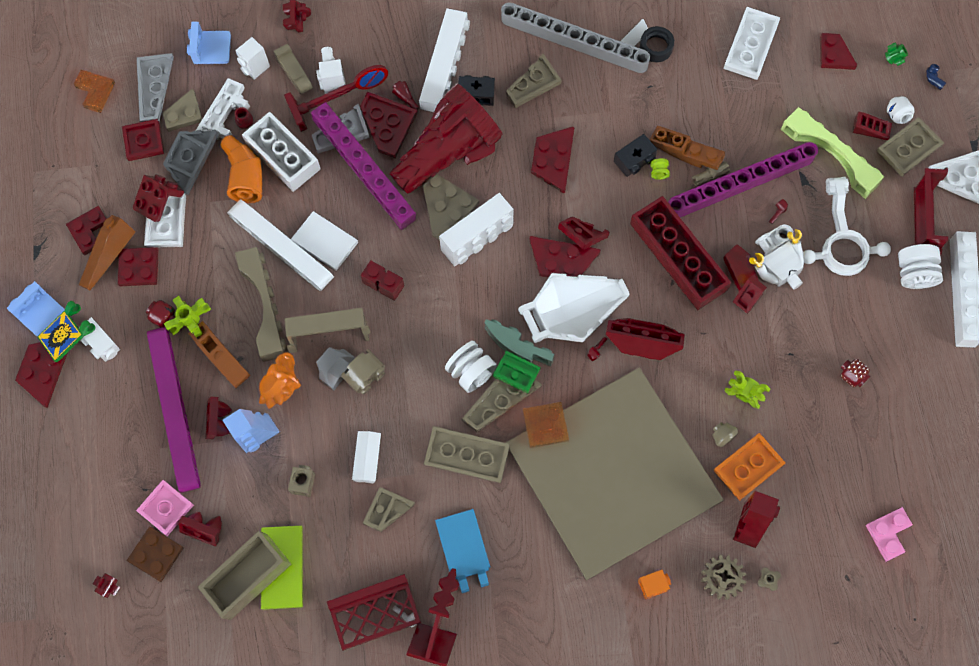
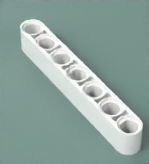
[227,199,334,291]

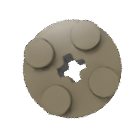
[341,349,385,395]

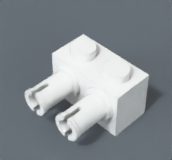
[316,47,346,94]

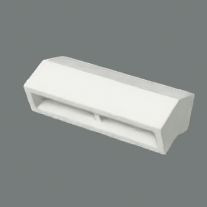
[352,431,381,484]

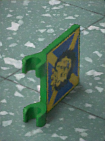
[37,301,96,362]

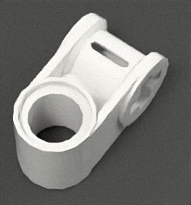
[755,225,793,256]

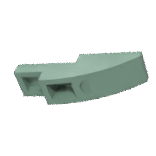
[484,319,554,366]

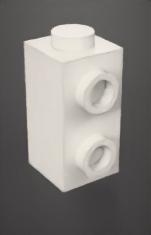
[79,317,120,362]

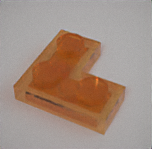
[74,70,115,113]

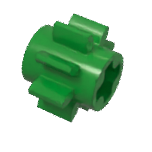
[885,42,908,66]

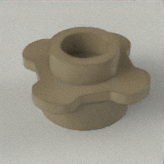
[758,567,781,591]

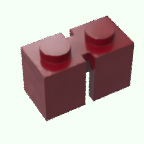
[360,260,404,301]

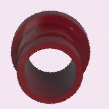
[235,107,254,129]

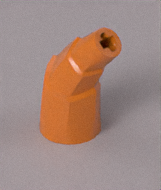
[220,135,262,203]

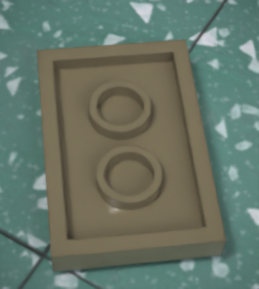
[877,117,944,177]

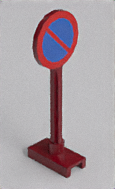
[284,65,388,132]

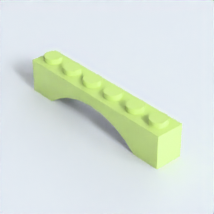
[781,107,884,199]

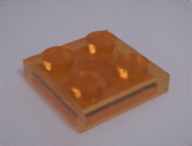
[523,402,569,448]

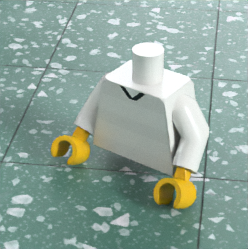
[749,229,804,290]

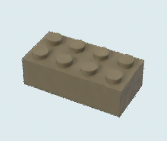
[198,531,291,620]

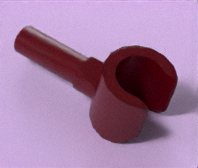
[769,199,788,224]
[587,337,607,362]

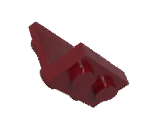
[133,174,184,222]

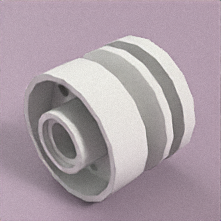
[898,244,943,289]
[445,341,497,393]

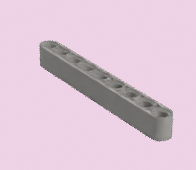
[501,2,650,73]

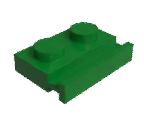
[493,351,541,393]

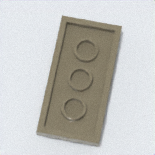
[424,426,510,483]

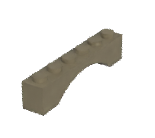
[235,247,287,362]

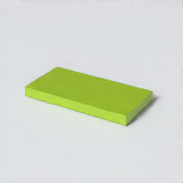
[261,526,303,610]

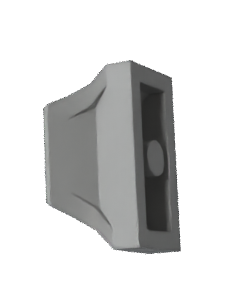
[316,347,355,390]

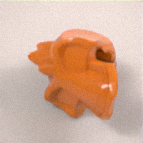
[259,352,301,409]

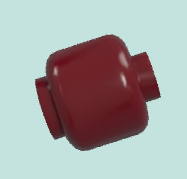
[146,300,176,328]

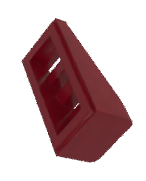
[852,111,892,140]

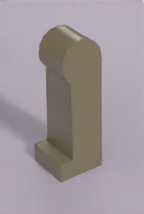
[273,44,313,94]

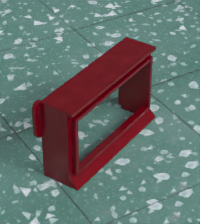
[914,167,948,256]

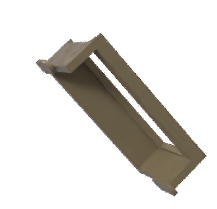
[285,308,370,353]

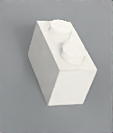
[236,37,270,80]

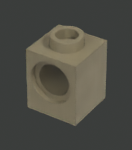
[288,465,315,497]

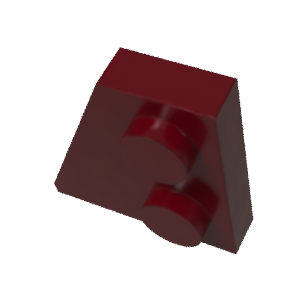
[558,216,610,250]

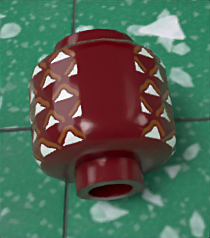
[840,359,870,388]

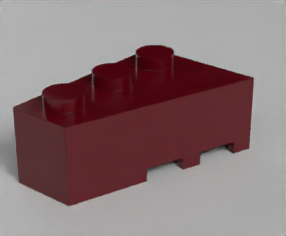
[733,491,780,548]

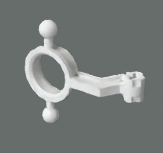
[803,177,891,276]

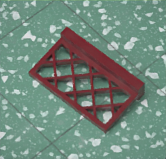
[327,574,421,651]

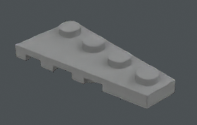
[137,53,174,122]

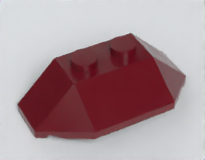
[606,318,685,360]

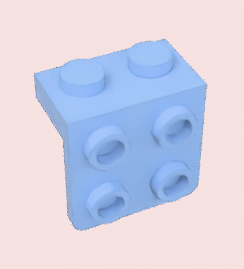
[187,22,231,64]
[7,281,65,336]

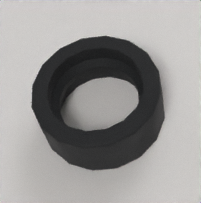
[640,26,675,63]

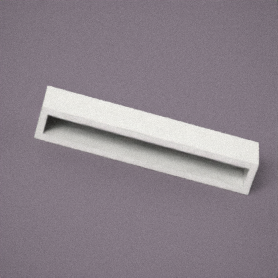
[419,8,470,112]
[950,231,979,348]

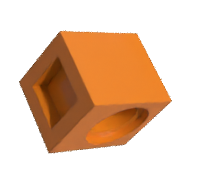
[638,570,671,600]

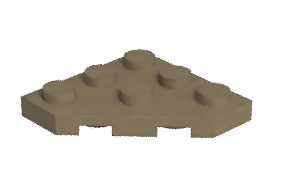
[423,174,479,240]

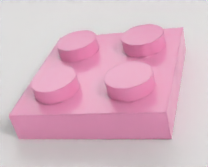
[136,480,194,536]

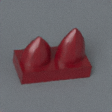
[205,396,232,440]
[179,512,222,547]

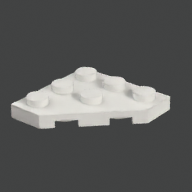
[929,151,979,204]

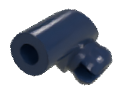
[926,64,946,90]

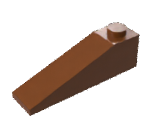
[79,215,136,291]

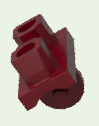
[283,0,311,33]

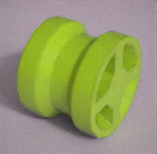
[650,158,670,180]

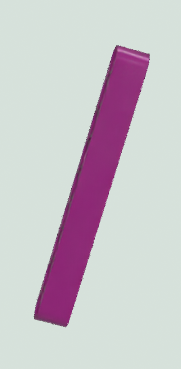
[668,142,818,218]
[147,327,201,493]

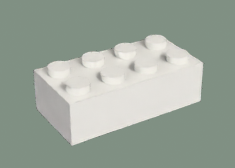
[242,112,321,192]
[439,193,513,267]

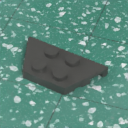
[163,129,220,195]

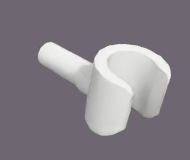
[393,605,417,627]

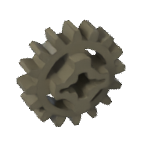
[701,555,746,600]

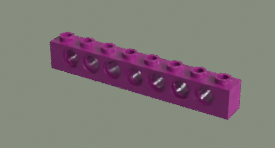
[311,102,416,231]

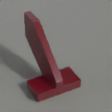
[723,244,767,314]

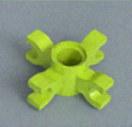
[164,296,211,337]
[724,371,770,409]

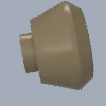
[713,422,738,447]

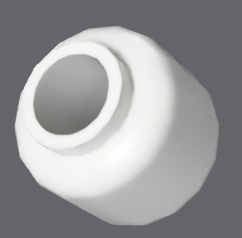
[887,96,915,124]

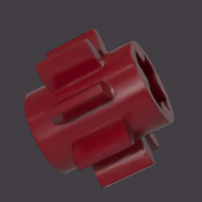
[93,573,120,598]

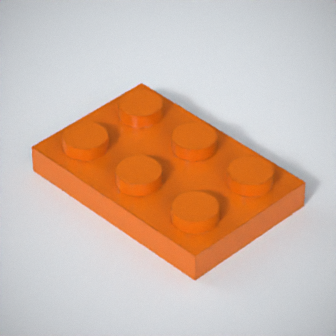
[714,433,786,501]

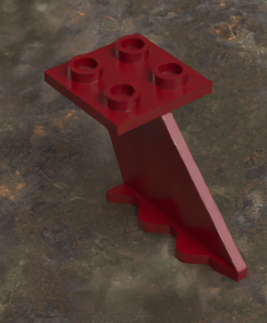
[406,568,460,666]

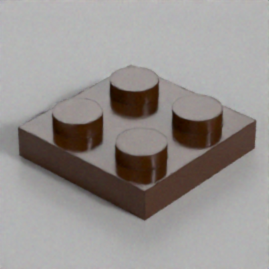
[126,526,184,582]

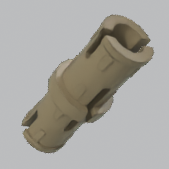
[692,161,730,187]

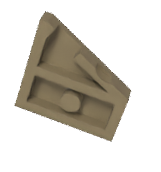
[163,89,202,132]
[363,487,415,532]

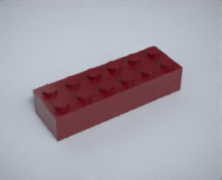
[630,195,732,310]

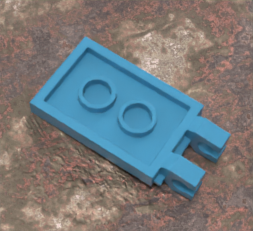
[435,509,490,593]

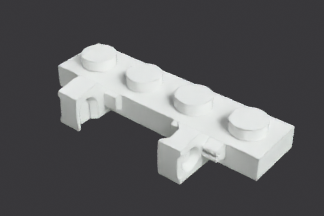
[195,78,250,140]

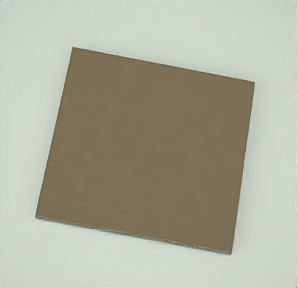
[505,367,724,581]

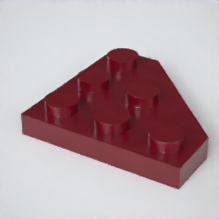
[360,91,417,158]

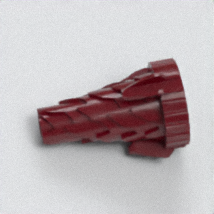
[389,83,503,194]

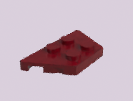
[531,127,575,193]
[529,236,601,278]
[15,342,68,408]

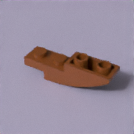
[649,125,725,170]
[188,321,251,388]

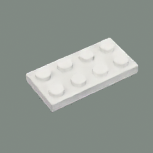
[723,7,780,80]

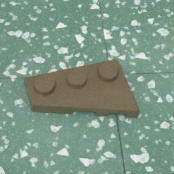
[506,54,562,108]

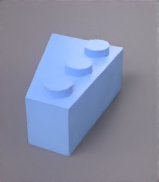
[223,409,279,453]

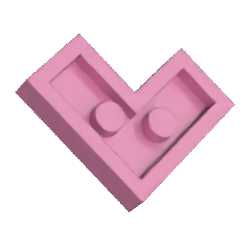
[865,507,913,562]

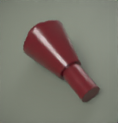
[392,81,420,110]

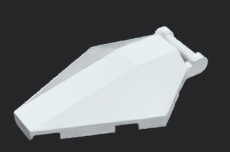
[518,273,629,343]

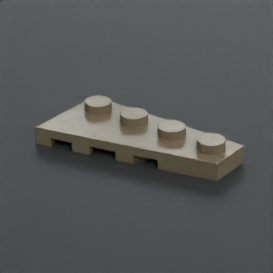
[462,379,542,432]

